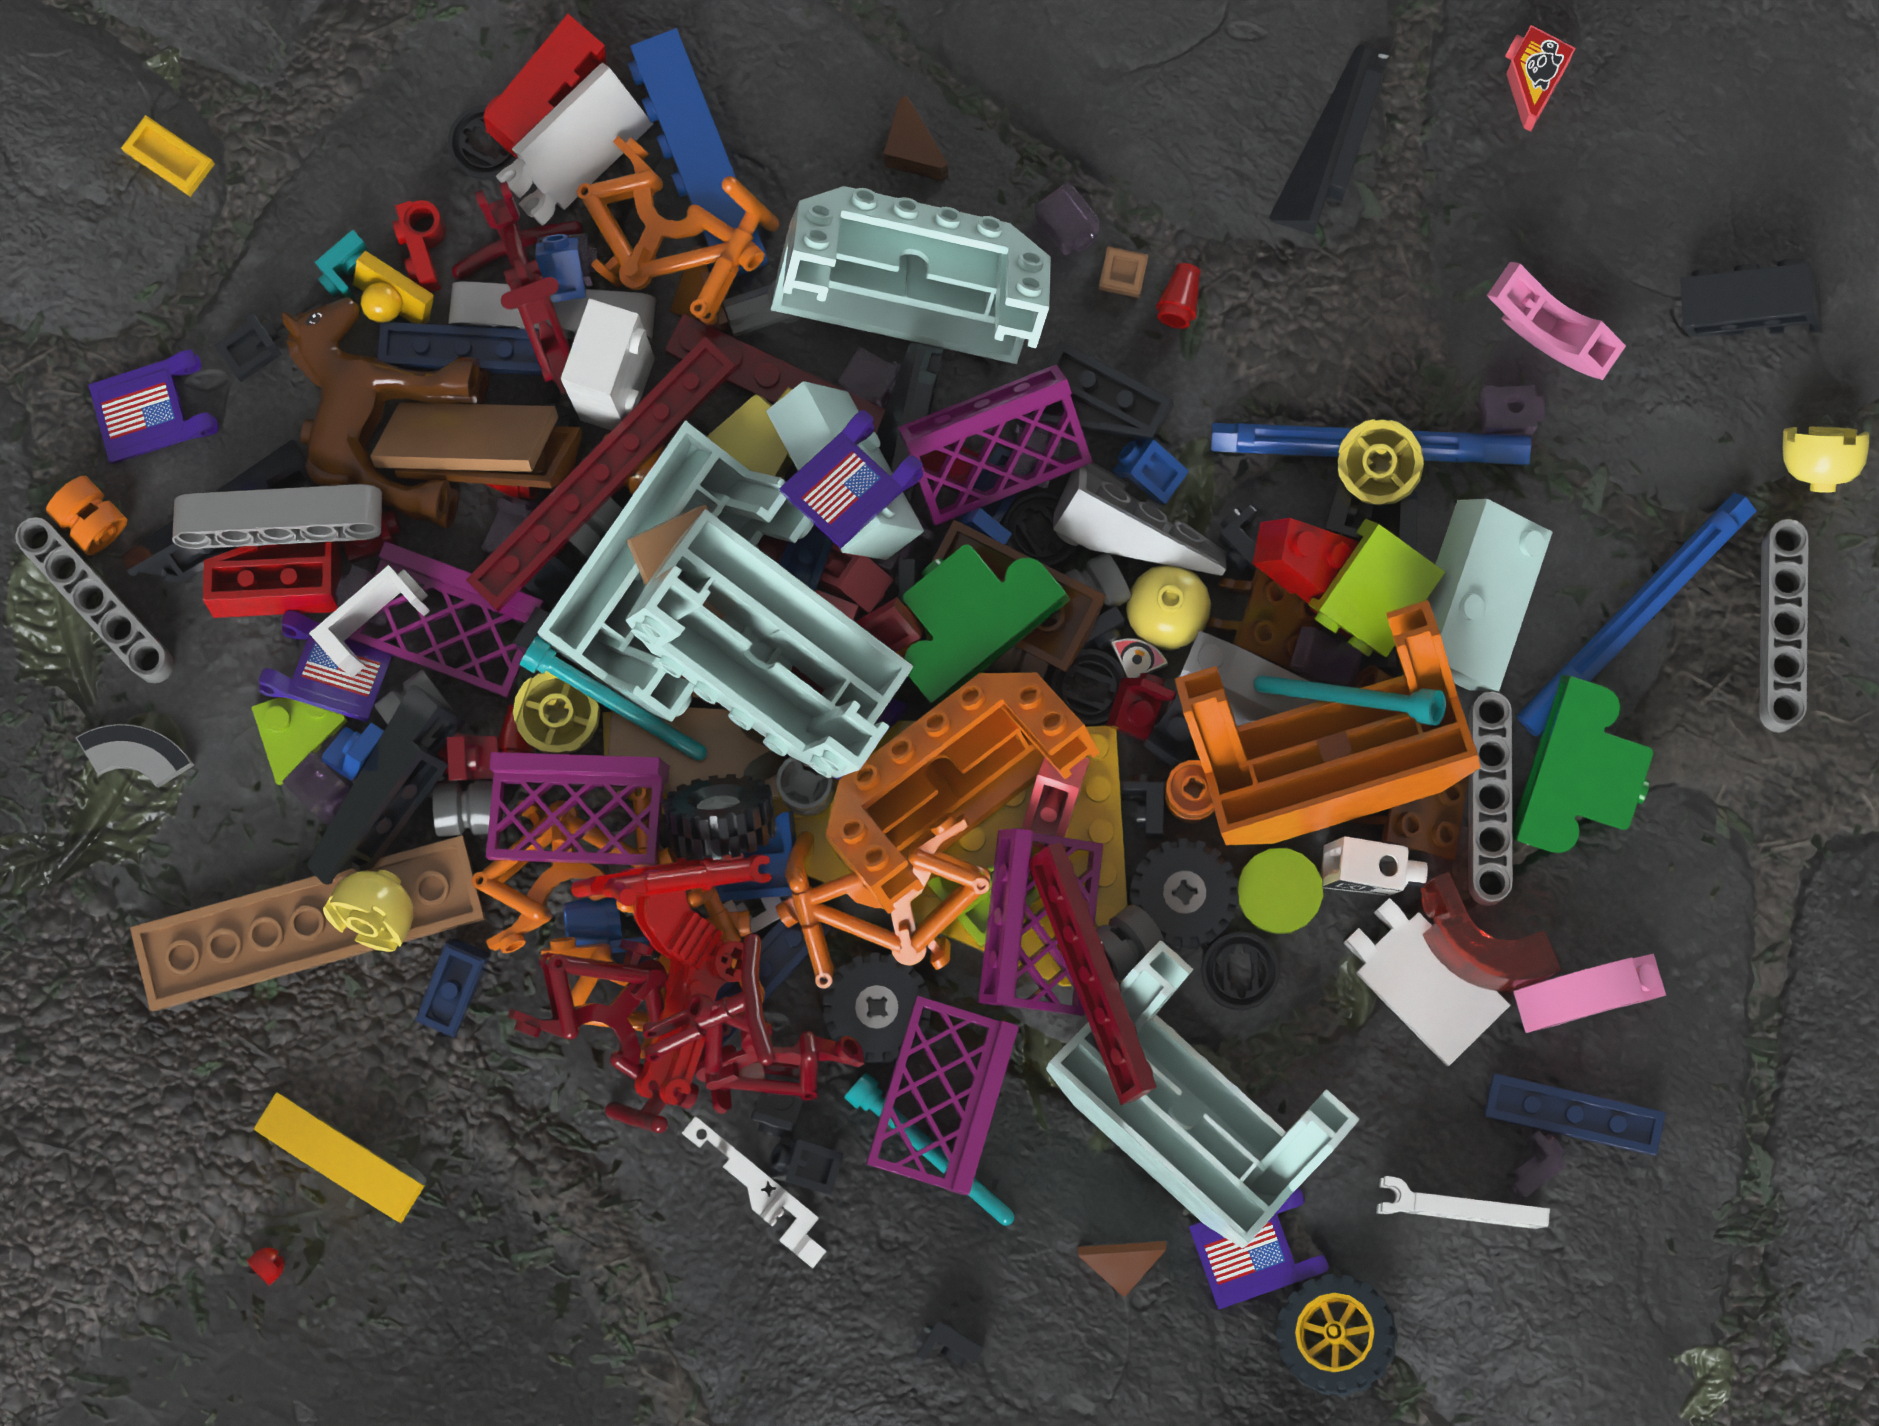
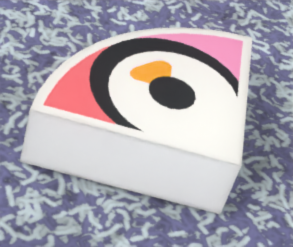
[1111,638,1168,678]

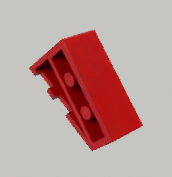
[484,14,607,158]
[1252,518,1359,639]
[203,541,341,618]

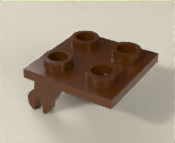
[1206,567,1320,675]
[1350,776,1468,860]

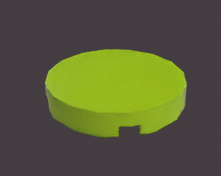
[1238,848,1323,934]

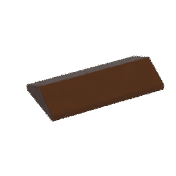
[395,426,582,488]
[923,520,1106,673]

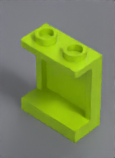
[1308,519,1445,658]

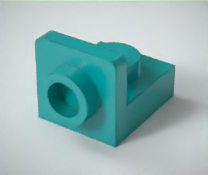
[315,230,370,299]

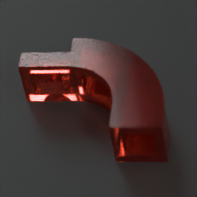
[1420,872,1561,991]

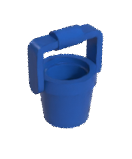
[563,897,650,953]

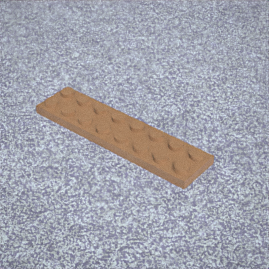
[130,835,486,1011]

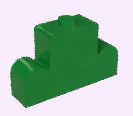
[903,544,1070,707]
[1512,675,1653,853]

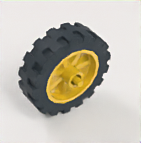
[1276,1274,1398,1396]

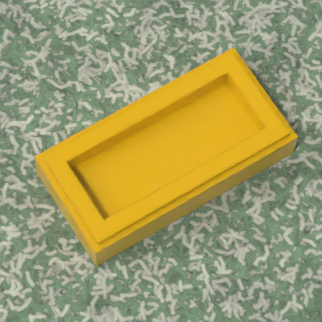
[121,115,215,197]

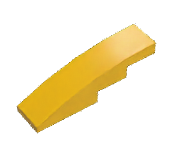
[253,1092,424,1223]

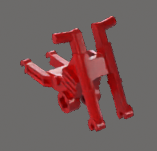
[571,853,771,1105]

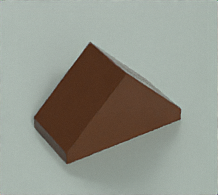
[884,95,949,181]

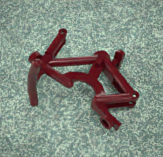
[451,181,583,395]
[643,933,864,1114]
[507,939,732,1133]

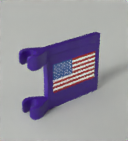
[88,350,219,464]
[779,410,923,549]
[259,610,393,722]
[1189,1189,1329,1310]

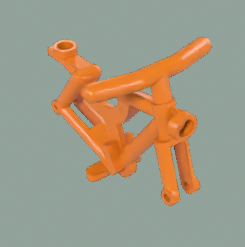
[577,136,779,325]
[471,788,677,953]
[775,813,990,989]
[541,886,765,1059]

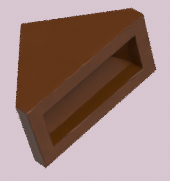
[670,246,731,334]
[1077,1241,1166,1297]

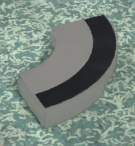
[76,724,194,788]

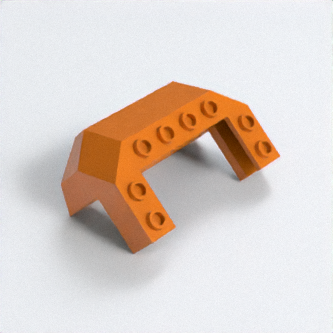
[1175,600,1481,845]
[825,672,1100,914]

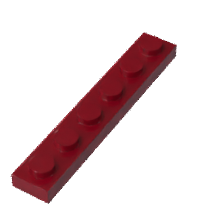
[1028,842,1157,1105]

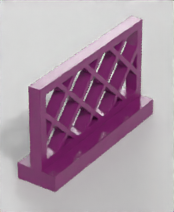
[898,364,1093,525]
[349,541,548,699]
[486,752,670,866]
[978,828,1103,1016]
[866,996,1019,1195]

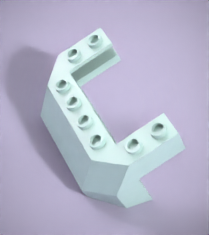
[771,186,1051,364]
[537,420,814,722]
[625,509,914,778]
[1046,940,1360,1249]

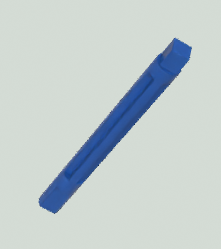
[1211,423,1531,465]
[1515,492,1756,737]

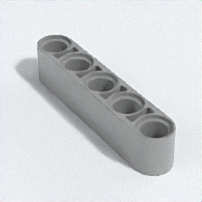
[448,281,656,342]
[172,484,382,549]
[15,517,174,683]
[1759,519,1808,733]
[1468,691,1513,906]

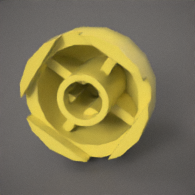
[1338,419,1424,506]
[1782,427,1869,492]
[1126,564,1211,651]
[513,671,600,754]
[323,870,414,952]

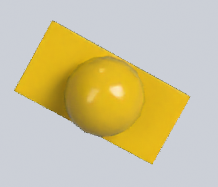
[353,251,434,324]

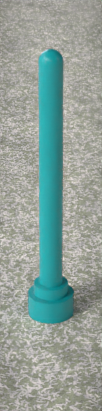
[519,635,707,761]
[1253,675,1446,726]
[844,1072,1015,1226]

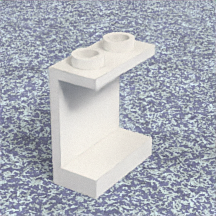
[309,565,430,678]

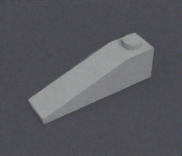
[1053,463,1226,576]
[1166,631,1320,726]

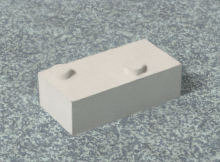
[561,298,655,430]

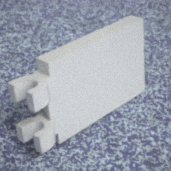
[496,63,653,226]
[1343,898,1511,1066]
[1376,1176,1550,1229]

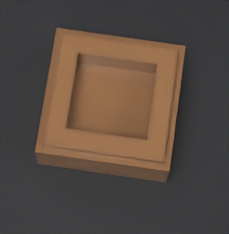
[1099,247,1149,298]

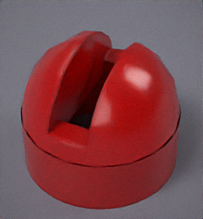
[246,1247,285,1286]

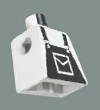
[1321,836,1428,895]

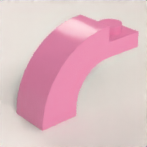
[1487,262,1626,380]
[1513,954,1666,1033]

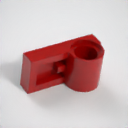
[392,200,446,292]

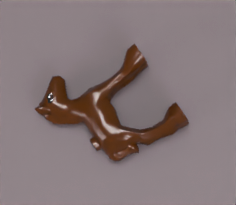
[281,297,489,529]

